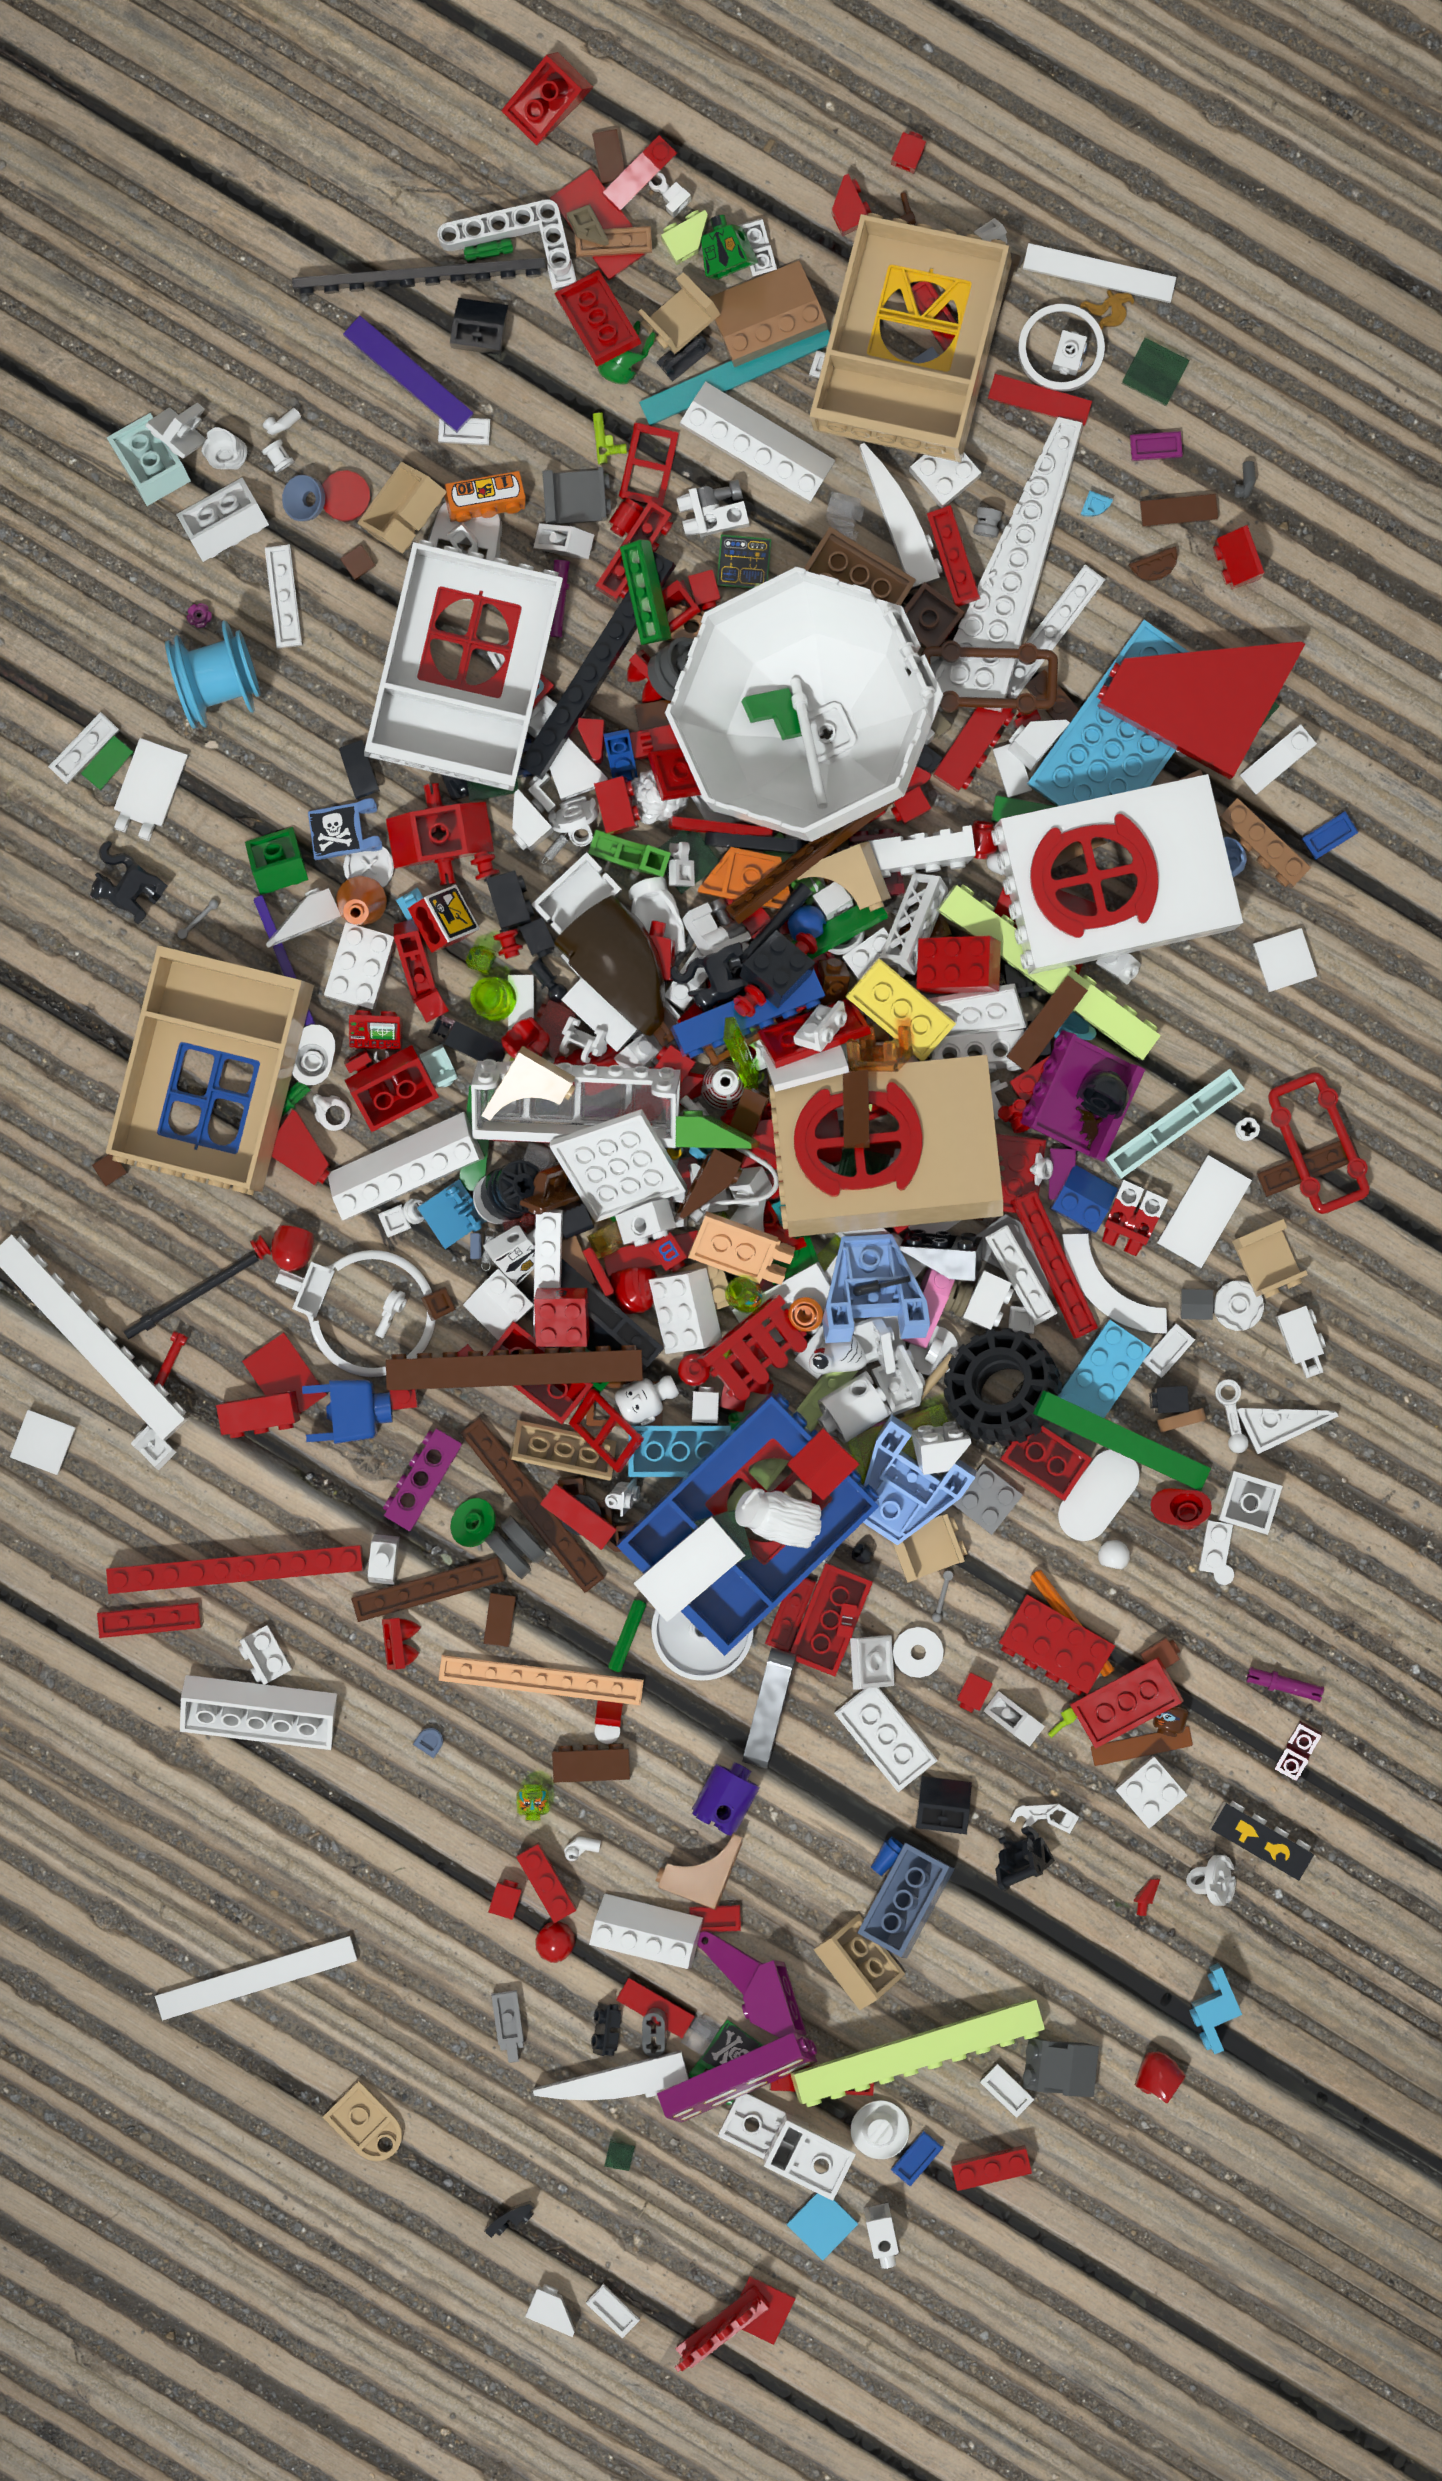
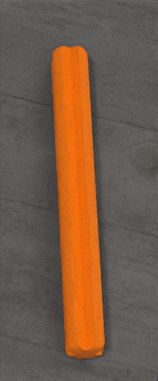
[1030,1570,1114,1677]

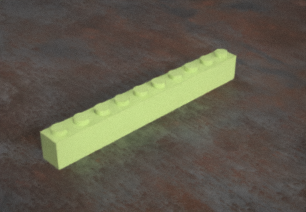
[936,884,1161,1060]
[790,1999,1045,2107]

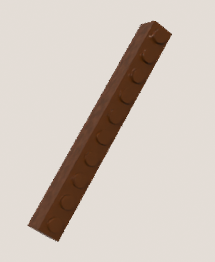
[386,1345,643,1390]

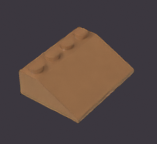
[709,261,828,367]
[804,527,916,606]

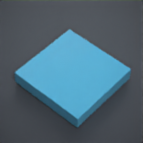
[786,2193,858,2260]

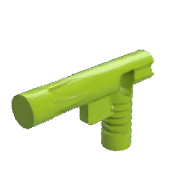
[593,413,627,465]

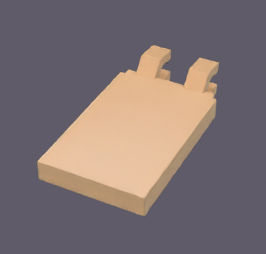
[688,1211,795,1285]

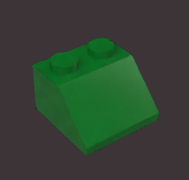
[245,827,309,895]

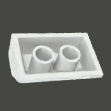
[176,478,269,562]

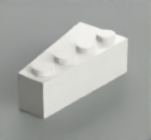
[869,825,976,878]

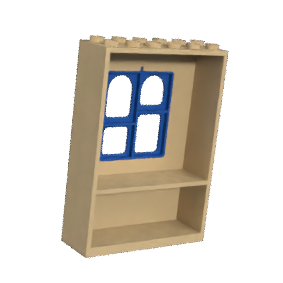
[106,946,314,1195]

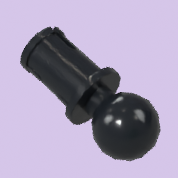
[528,958,568,1003]

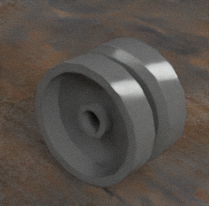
[648,637,694,701]
[484,1515,548,1580]

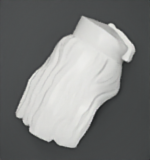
[628,877,686,955]
[735,1488,821,1548]

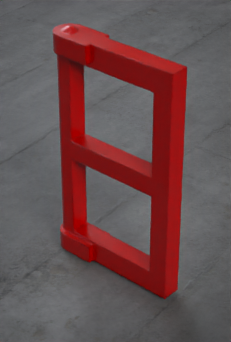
[618,423,679,507]
[569,1388,644,1472]

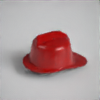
[1150,1488,1212,1530]

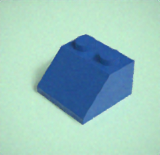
[1049,1165,1118,1233]

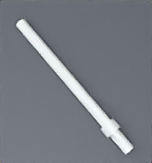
[790,678,828,809]

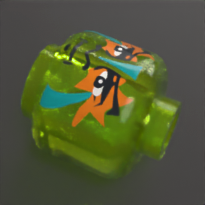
[725,1277,763,1313]
[516,1784,549,1821]

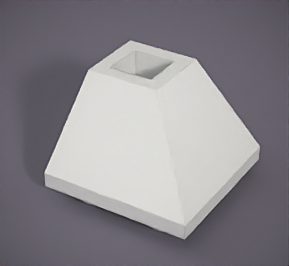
[911,1421,971,1475]

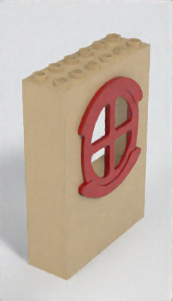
[769,1055,1003,1237]

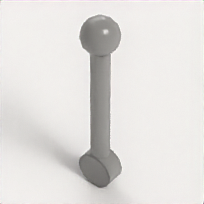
[177,899,219,939]
[932,1571,953,1623]

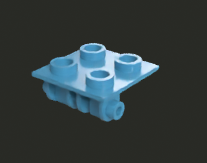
[417,1179,486,1249]

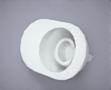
[292,1025,335,1085]

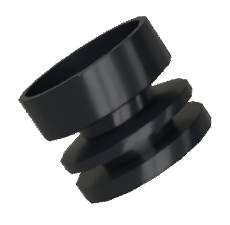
[481,1160,540,1220]

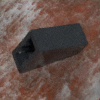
[428,1015,505,1062]

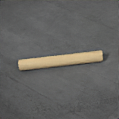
[903,1353,955,1416]

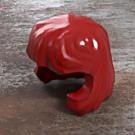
[611,1267,657,1314]

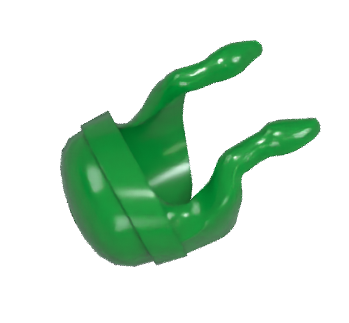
[597,320,656,385]

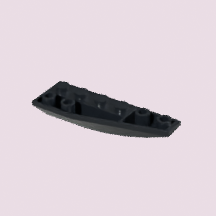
[534,1259,664,1383]

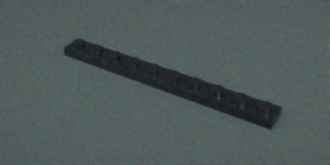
[292,258,546,296]
[519,551,676,780]

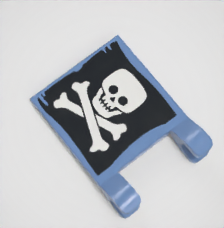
[308,798,382,861]

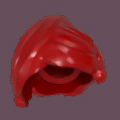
[501,1017,550,1059]

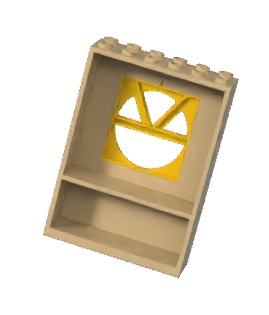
[809,213,1012,463]

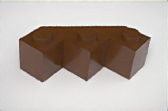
[557,1475,637,1552]

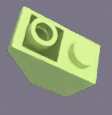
[661,210,708,266]

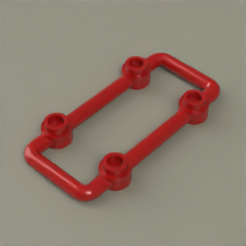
[1268,1072,1370,1214]

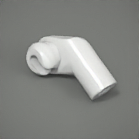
[564,1836,601,1861]

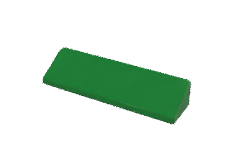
[620,540,671,645]

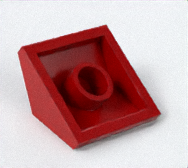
[787,1428,860,1500]

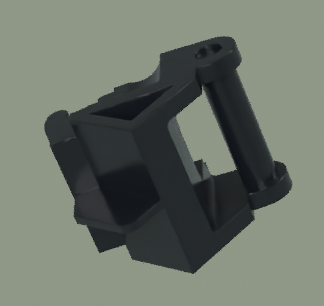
[995,1826,1055,1891]

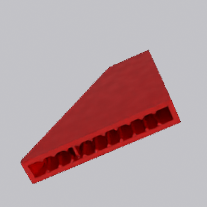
[1096,642,1305,780]

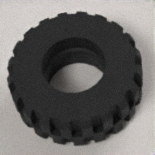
[944,1328,1062,1446]

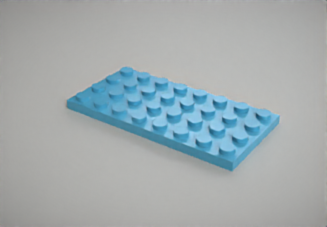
[1027,620,1189,843]

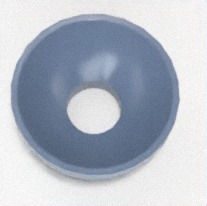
[282,475,325,521]

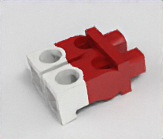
[1102,1180,1168,1256]

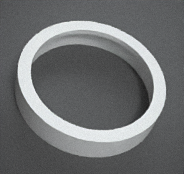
[1018,304,1105,392]

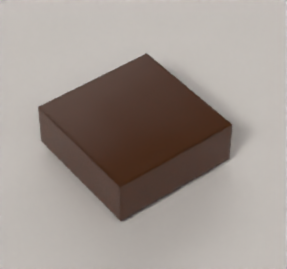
[340,545,376,581]
[92,1154,127,1187]
[421,1287,456,1321]

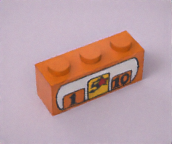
[444,471,526,523]

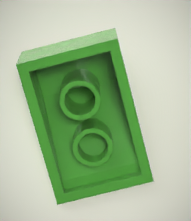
[675,1110,760,1149]

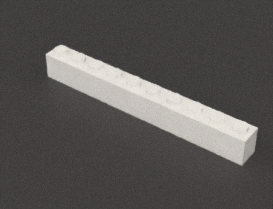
[0,1234,187,1441]

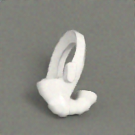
[313,1094,350,1131]

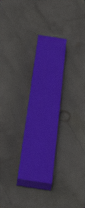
[343,316,474,433]
[253,895,316,1027]

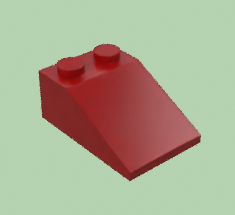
[501,52,593,146]

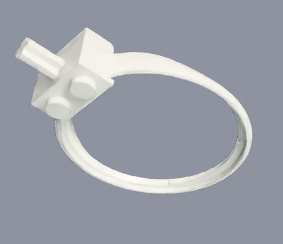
[275,1250,436,1377]

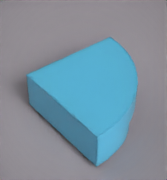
[1081,491,1113,517]

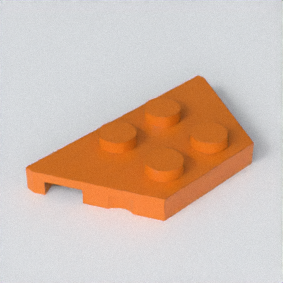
[698,847,790,910]

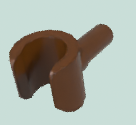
[899,192,916,225]

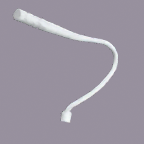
[680,1095,779,1222]

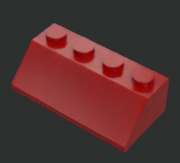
[486,1321,593,1425]

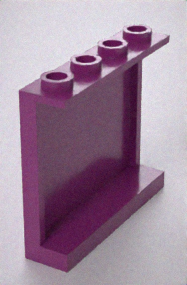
[1020,1030,1146,1162]

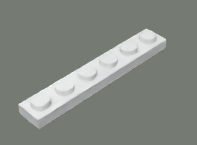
[533,1209,563,1348]

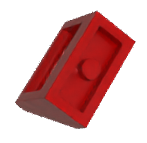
[662,580,701,633]
[578,718,606,765]

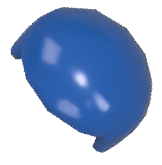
[787,905,826,941]

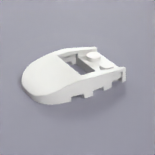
[428,502,502,602]

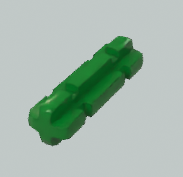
[464,238,513,262]

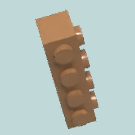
[1219,798,1311,888]

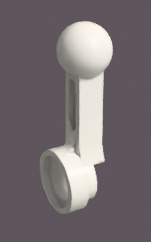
[1215,1379,1248,1453]

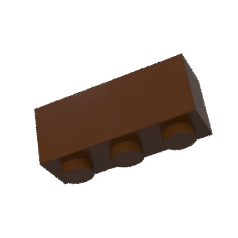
[552,1743,630,1783]

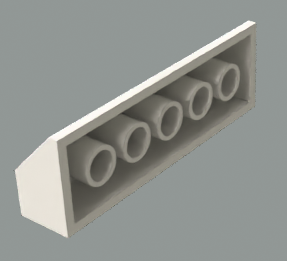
[679,381,835,504]
[328,1112,485,1221]
[180,1675,337,1750]

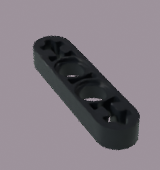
[704,832,804,854]

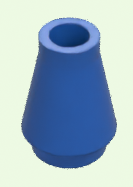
[871,1837,904,1876]

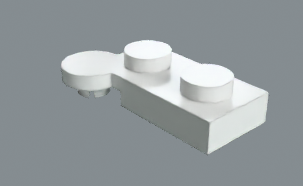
[1198,1520,1234,1585]

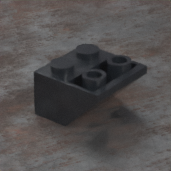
[450,298,509,355]
[915,1776,972,1835]

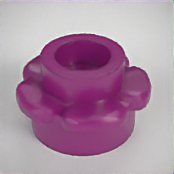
[187,603,212,628]

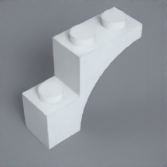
[729,1166,772,1232]

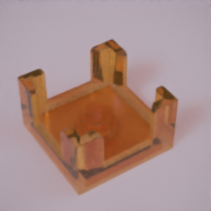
[846,1026,913,1072]

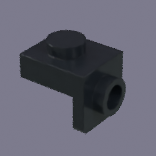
[1003,964,1035,998]

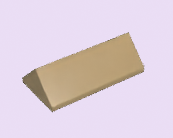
[509,1420,616,1481]

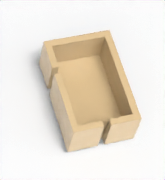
[357,462,446,554]

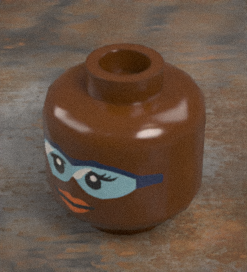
[1153,1703,1189,1737]

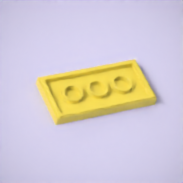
[846,957,956,1061]

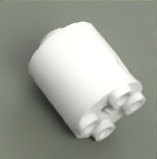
[817,1371,892,1444]

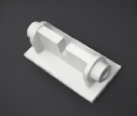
[605,1477,640,1516]

